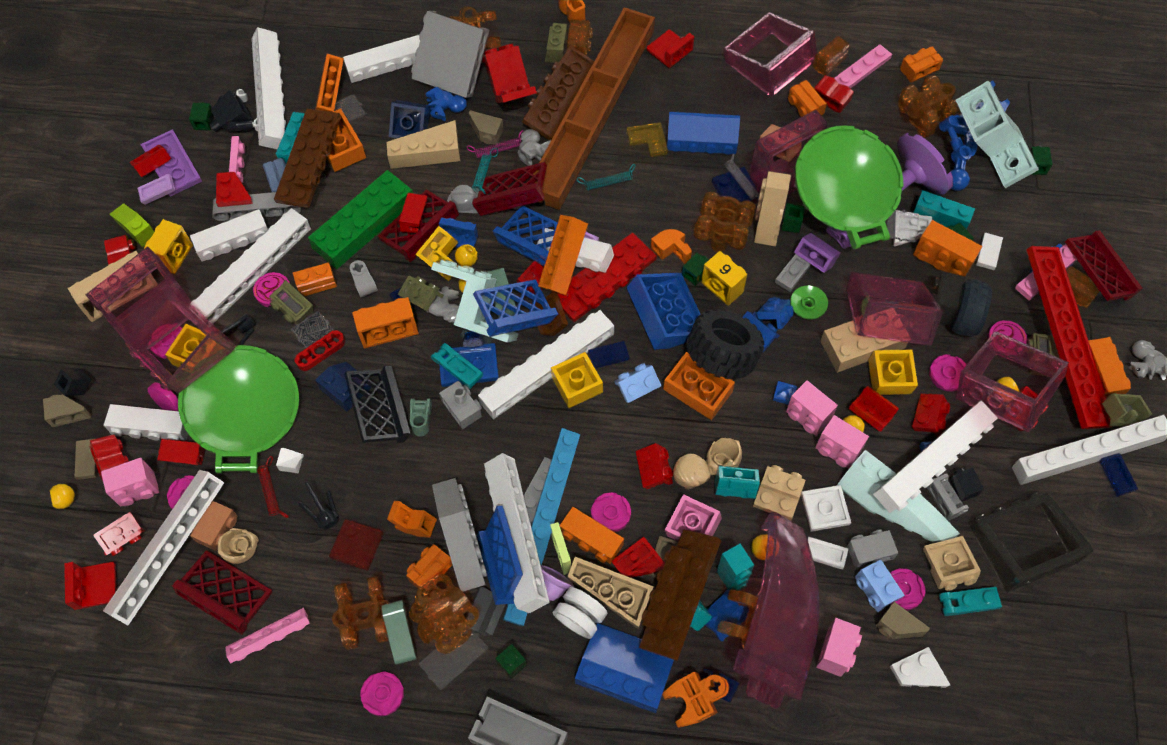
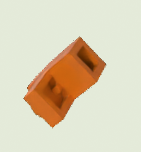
[651,229,692,264]
[387,501,437,538]

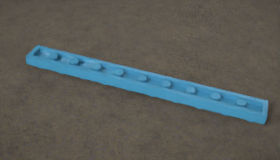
[503,428,580,626]

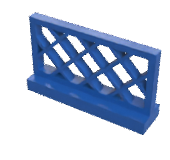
[493,206,558,266]
[473,279,558,337]
[477,506,523,605]

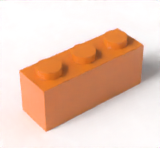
[1089,337,1131,397]
[560,507,624,564]

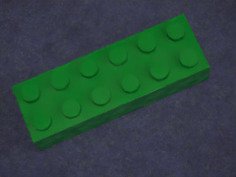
[308,170,413,270]

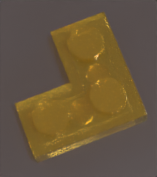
[627,122,668,157]

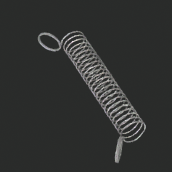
[726,154,760,199]

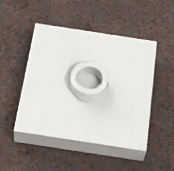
[801,485,851,532]

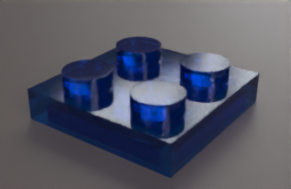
[712,167,760,209]

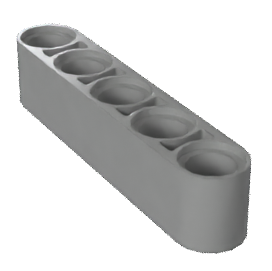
[212,192,301,221]

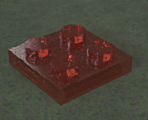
[329,519,384,571]

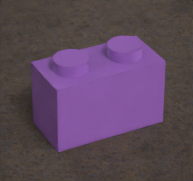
[794,233,840,273]

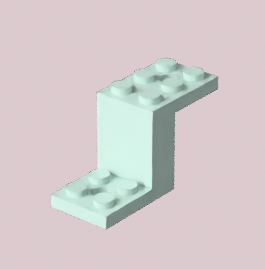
[956,81,1039,188]
[431,260,519,342]

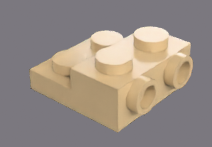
[753,465,806,521]
[923,536,981,591]

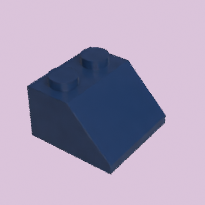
[389,100,431,138]
[315,362,372,412]

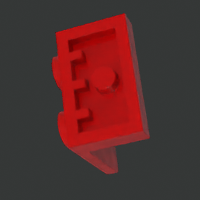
[647,30,694,68]
[65,562,116,610]

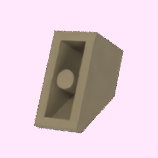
[469,111,504,146]
[43,394,91,427]
[876,602,930,639]

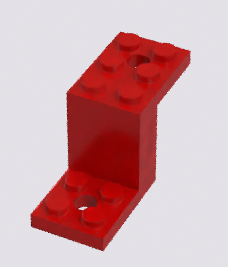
[481,43,537,103]

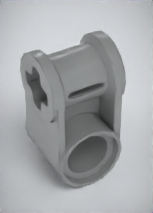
[350,260,378,298]

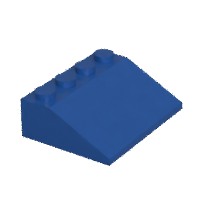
[627,273,700,350]
[575,623,674,713]

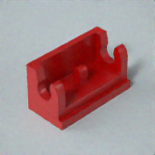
[399,193,427,233]
[157,439,206,465]

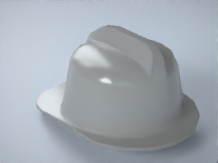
[447,185,488,213]

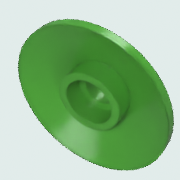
[790,286,828,319]

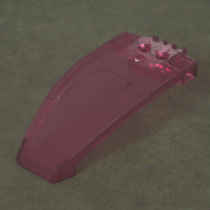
[733,512,819,709]

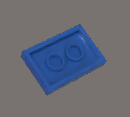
[438,343,499,387]

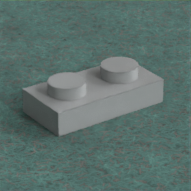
[775,254,811,292]

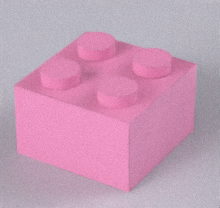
[786,381,838,436]
[816,415,869,469]
[101,458,160,507]
[665,494,722,542]
[816,618,862,677]

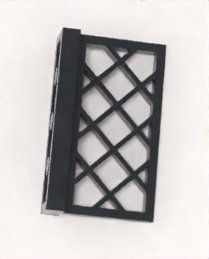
[344,366,411,443]

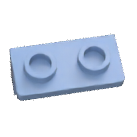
[614,363,661,403]
[855,560,905,612]

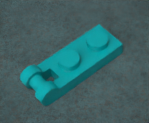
[431,343,483,389]
[939,587,1002,616]

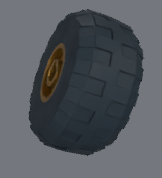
[950,279,992,337]

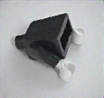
[209,89,258,133]

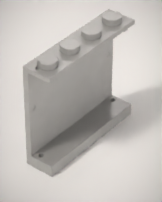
[411,11,489,98]

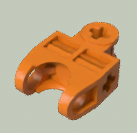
[662,672,729,728]

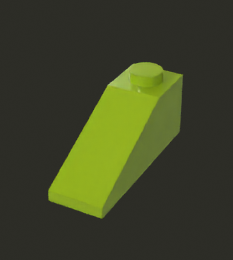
[109,203,154,248]

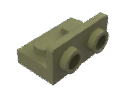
[398,275,444,311]

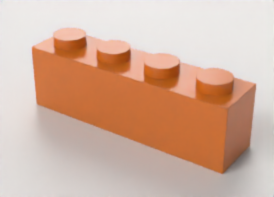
[315,54,344,112]
[538,215,588,295]

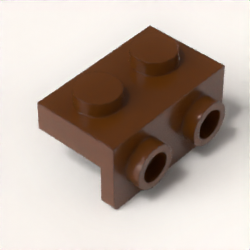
[530,292,568,336]

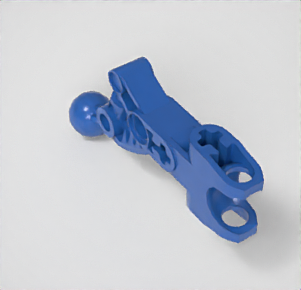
[939,80,1010,191]

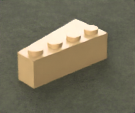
[387,120,460,169]
[754,171,791,246]
[568,557,654,629]

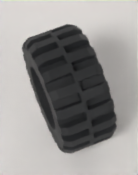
[686,309,765,379]

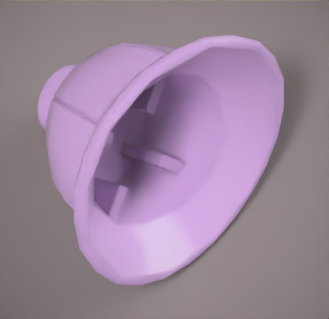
[541,565,574,601]

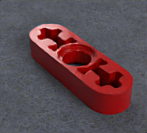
[295,330,345,371]

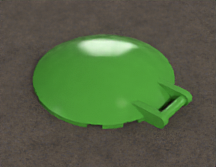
[795,126,904,249]
[178,345,299,473]

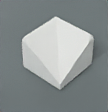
[276,448,304,473]

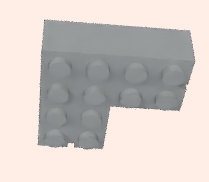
[432,478,487,592]
[468,697,568,745]

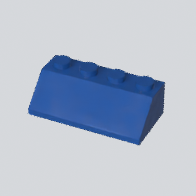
[667,112,740,154]

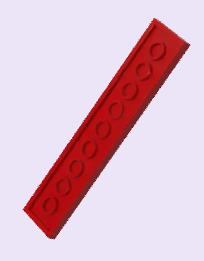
[1026,246,1112,429]

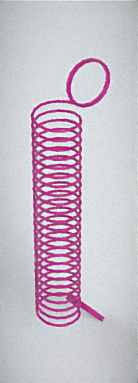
[467,130,524,158]

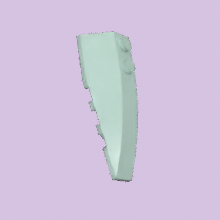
[837,450,960,543]

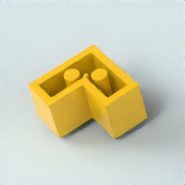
[416,226,458,281]

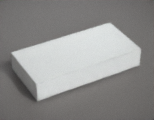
[976,233,1003,270]
[803,537,848,570]

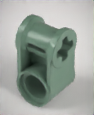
[410,398,432,436]

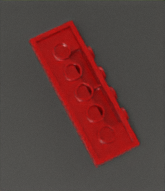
[558,233,657,322]

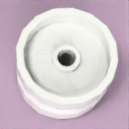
[552,587,608,639]

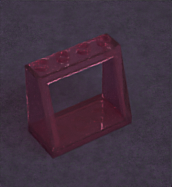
[723,12,817,96]
[749,110,827,194]
[85,247,191,350]
[846,272,943,346]
[125,291,236,393]
[956,331,1069,432]

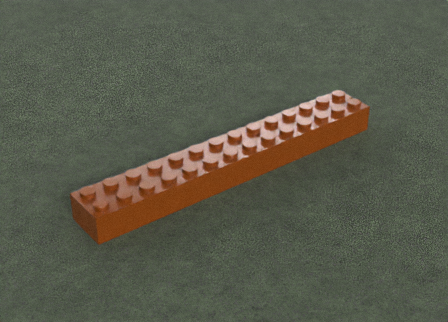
[530,7,655,210]

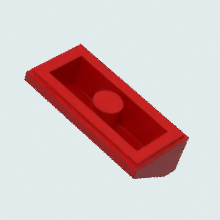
[130,145,171,177]

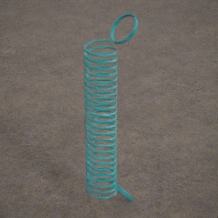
[472,148,498,194]
[577,164,635,190]

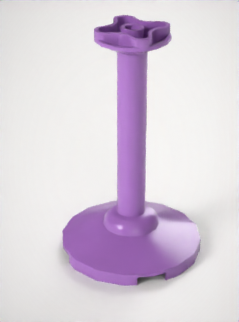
[826,133,953,249]

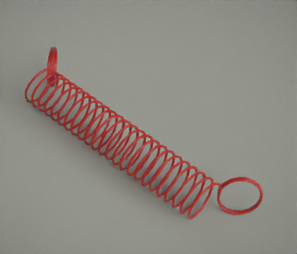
[257,456,289,518]

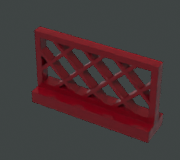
[472,162,547,216]
[378,189,459,262]
[1065,230,1143,301]
[172,550,273,635]

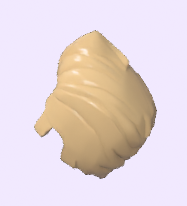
[706,437,742,475]
[673,454,710,490]
[218,528,259,564]

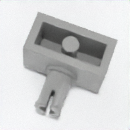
[439,381,482,430]

